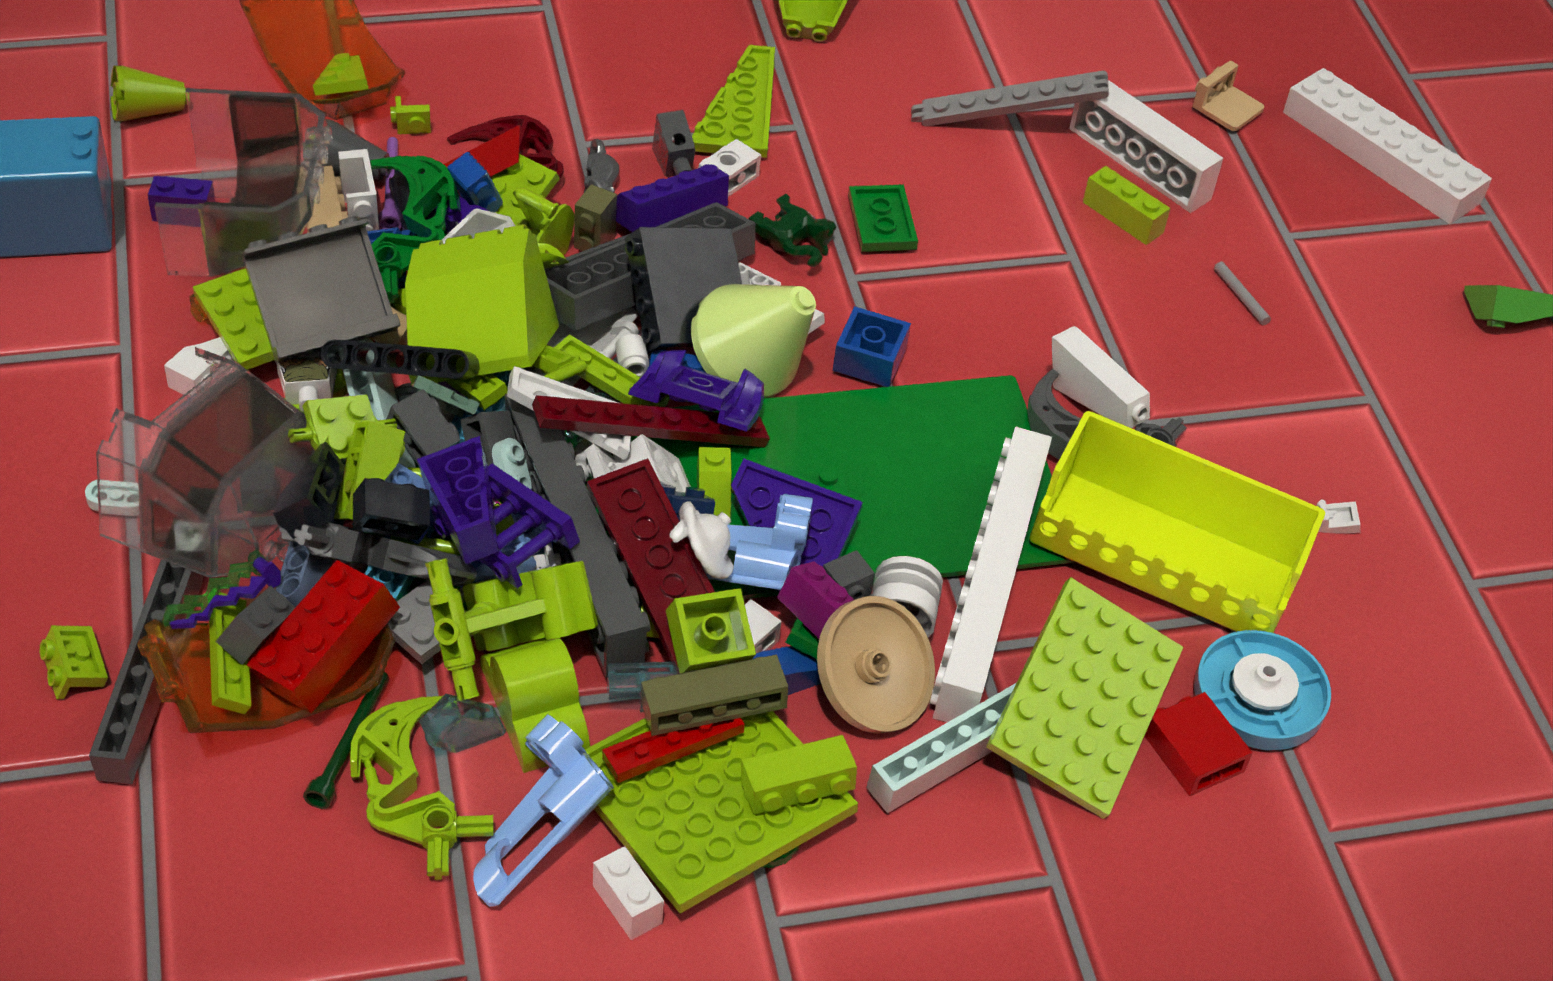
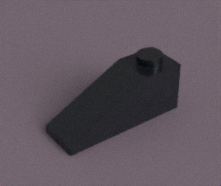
[273,442,345,539]

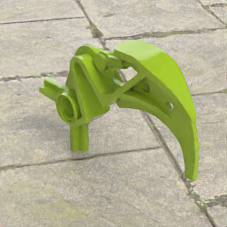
[350,696,494,880]

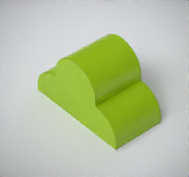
[480,638,590,773]

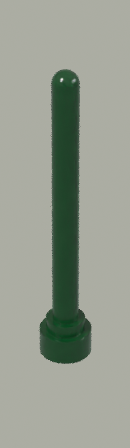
[303,671,389,809]

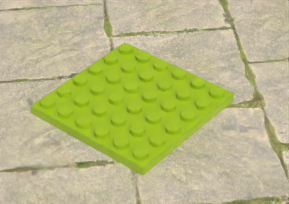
[585,711,858,914]

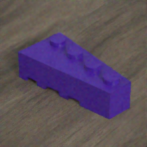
[417,436,498,564]

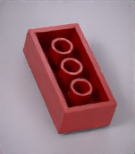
[247,560,400,714]

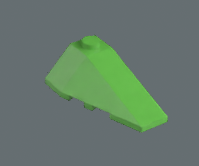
[1464,285,1553,328]

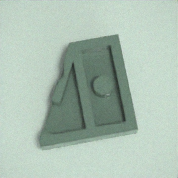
[412,375,480,418]

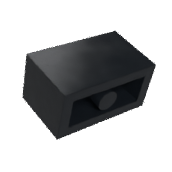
[353,478,430,540]

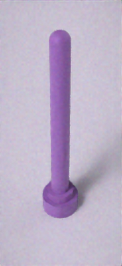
[378,137,401,230]

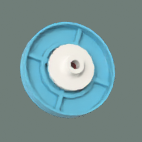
[1194,630,1331,751]

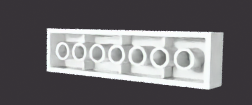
[1283,68,1492,224]

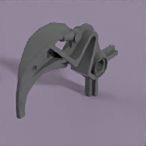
[1028,369,1187,460]
[279,522,477,587]

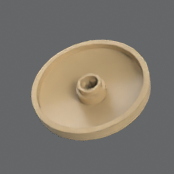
[817,596,935,733]

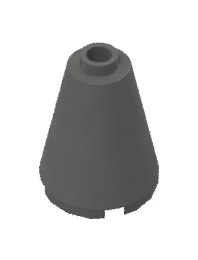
[309,119,391,180]

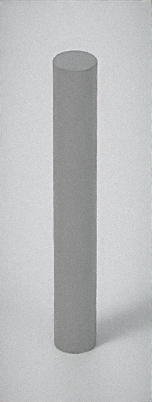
[1214,261,1271,325]

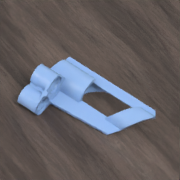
[707,494,813,590]
[473,714,614,907]

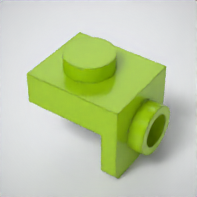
[390,96,431,134]

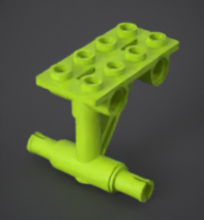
[425,558,598,701]

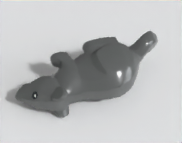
[584,139,620,193]

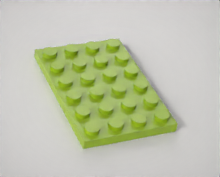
[986,577,1183,819]

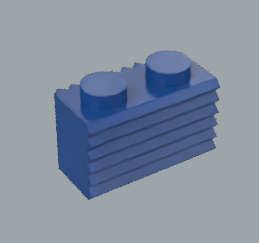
[447,152,503,213]

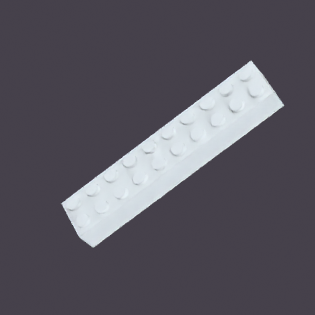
[930,427,1052,722]

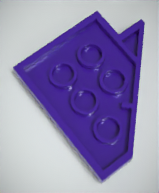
[731,458,863,595]

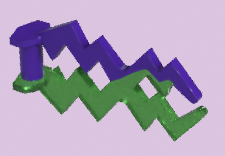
[162,549,281,629]

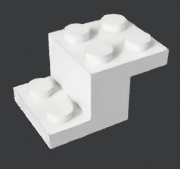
[584,434,691,492]

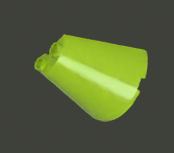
[778,0,848,42]

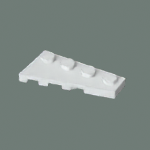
[507,366,631,460]

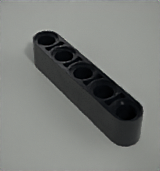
[321,339,480,380]

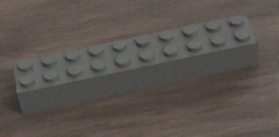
[505,394,651,677]

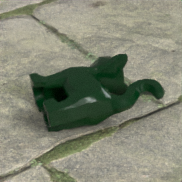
[748,194,836,267]

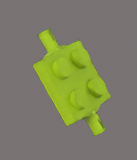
[288,394,397,463]

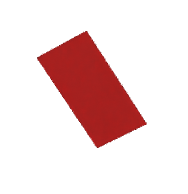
[444,125,520,193]

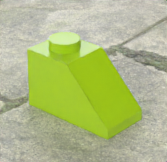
[697,447,731,518]

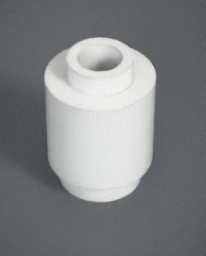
[615,334,649,377]

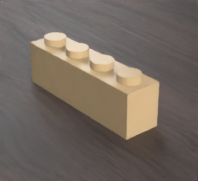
[298,165,348,233]

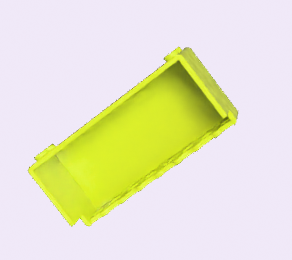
[1030,411,1325,633]

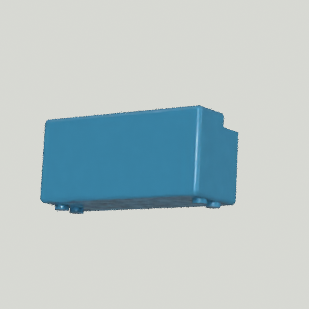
[0,116,113,257]

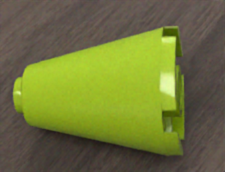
[111,65,190,122]

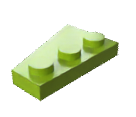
[313,53,369,96]

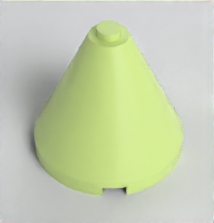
[691,284,816,398]

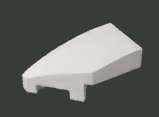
[1317,499,1361,534]

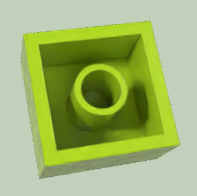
[666,588,756,674]

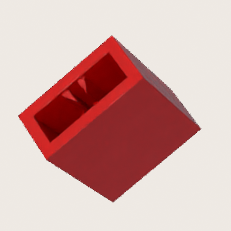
[1144,692,1253,796]

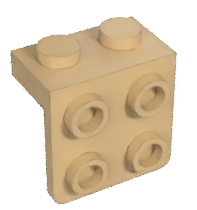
[1193,60,1264,131]

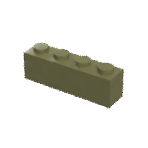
[641,655,788,736]

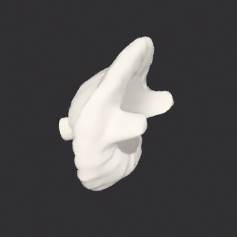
[670,501,734,579]

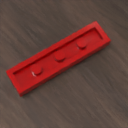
[602,718,744,783]

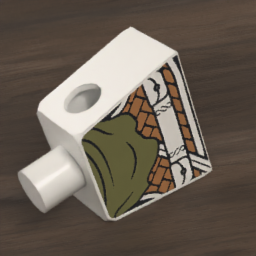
[276,351,337,412]

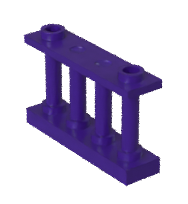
[430,463,580,589]

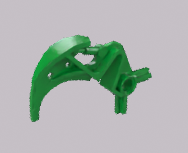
[370,156,461,303]

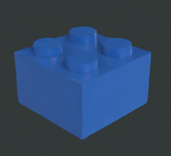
[832,306,911,387]

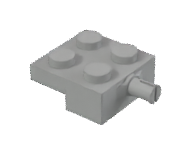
[382,580,473,664]

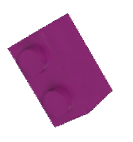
[777,561,854,639]

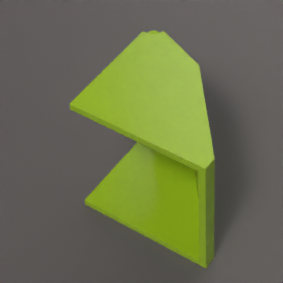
[405,224,560,385]

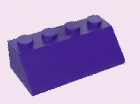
[616,164,729,232]

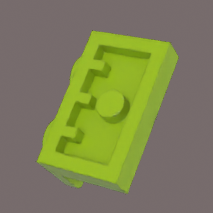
[39,625,108,699]

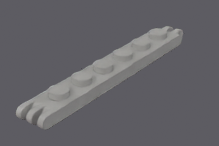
[911,71,1109,126]

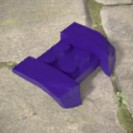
[628,350,764,432]

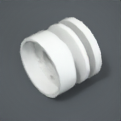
[871,556,943,637]

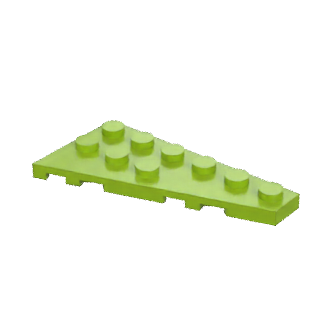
[692,45,775,158]

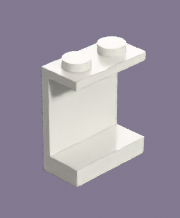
[338,149,379,231]

